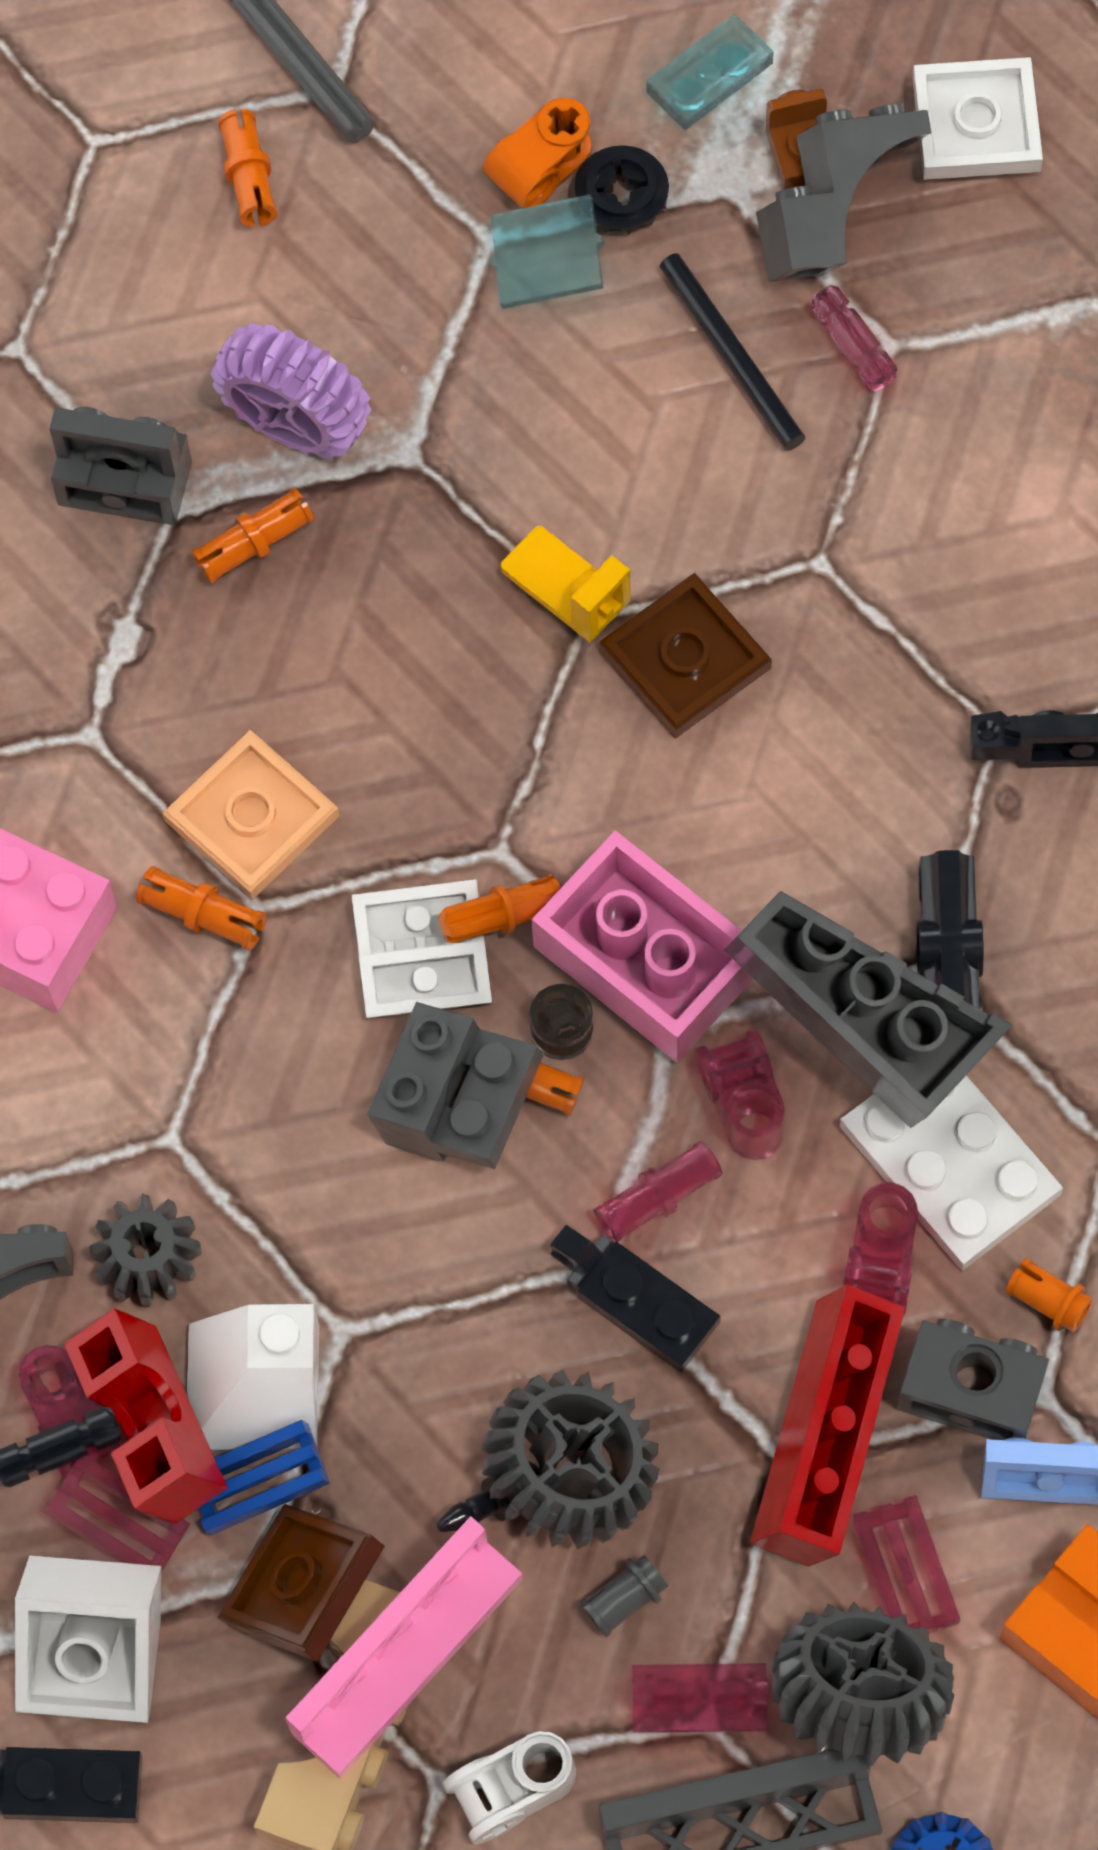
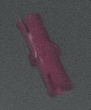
[593,1141,722,1243]

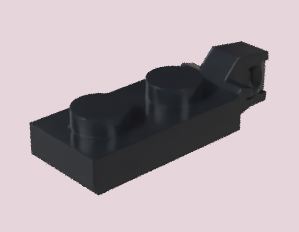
[970,710,1098,768]
[550,1225,721,1372]
[0,1747,143,1823]

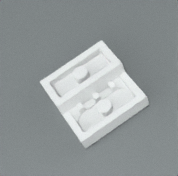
[352,879,492,1019]

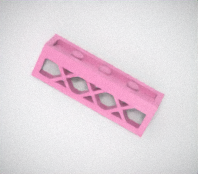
[285,1516,523,1779]

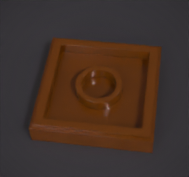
[599,572,772,739]
[218,1504,385,1662]

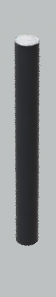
[659,253,805,451]

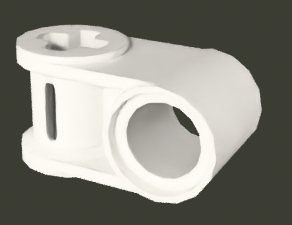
[442,1731,576,1845]

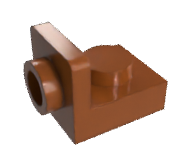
[766,88,827,189]

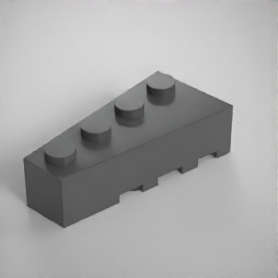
[724,891,1013,1128]

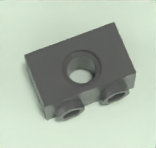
[897,1319,1049,1440]

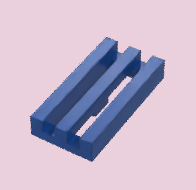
[198,1420,330,1535]

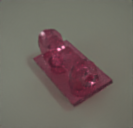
[632,1663,768,1733]

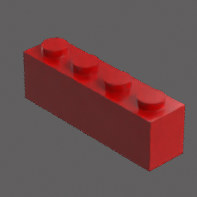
[750,1284,906,1567]

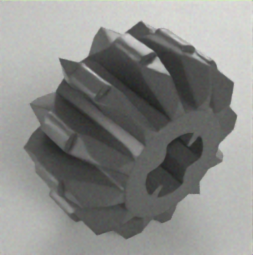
[90,1193,201,1307]

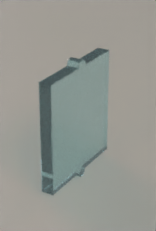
[489,194,604,309]

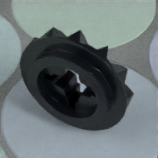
[574,145,669,235]

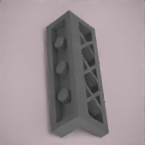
[599,1749,882,1850]

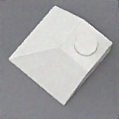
[187,1304,319,1453]

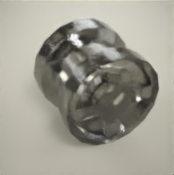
[529,983,594,1060]

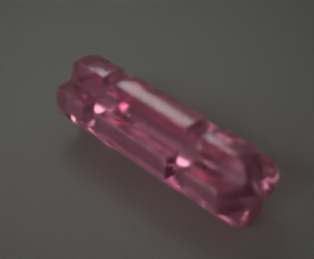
[811,285,897,391]

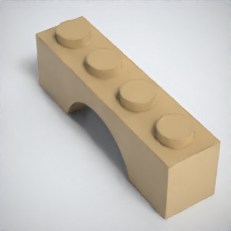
[254,1580,408,1850]

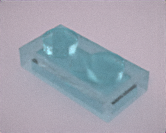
[646,13,774,131]

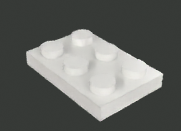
[840,1075,1063,1271]

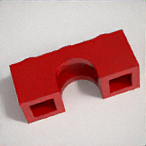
[64,1308,228,1523]

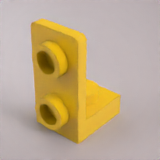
[501,526,631,643]

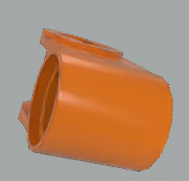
[482,97,592,212]

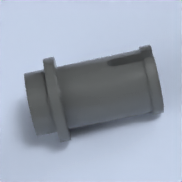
[580,1555,668,1637]

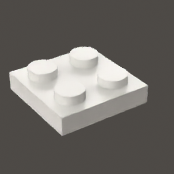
[912,57,1043,180]

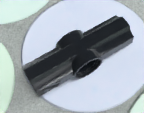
[916,850,984,1009]

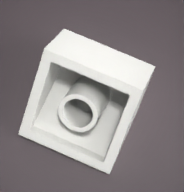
[15,1555,161,1723]

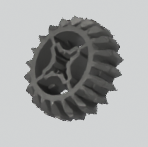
[482,1369,660,1549]
[771,1601,954,1766]

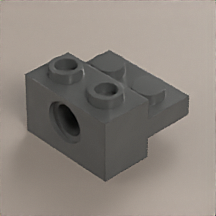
[49,407,192,526]
[367,1002,543,1169]

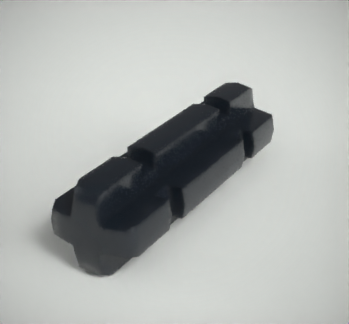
[0,1406,122,1487]

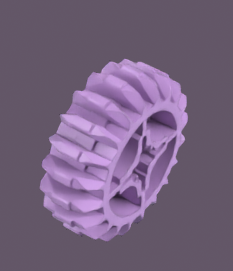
[210,323,372,459]

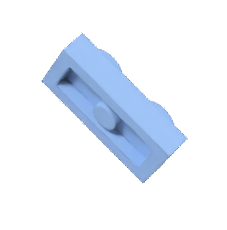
[981,1437,1098,1505]

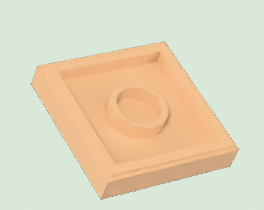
[162,730,340,900]

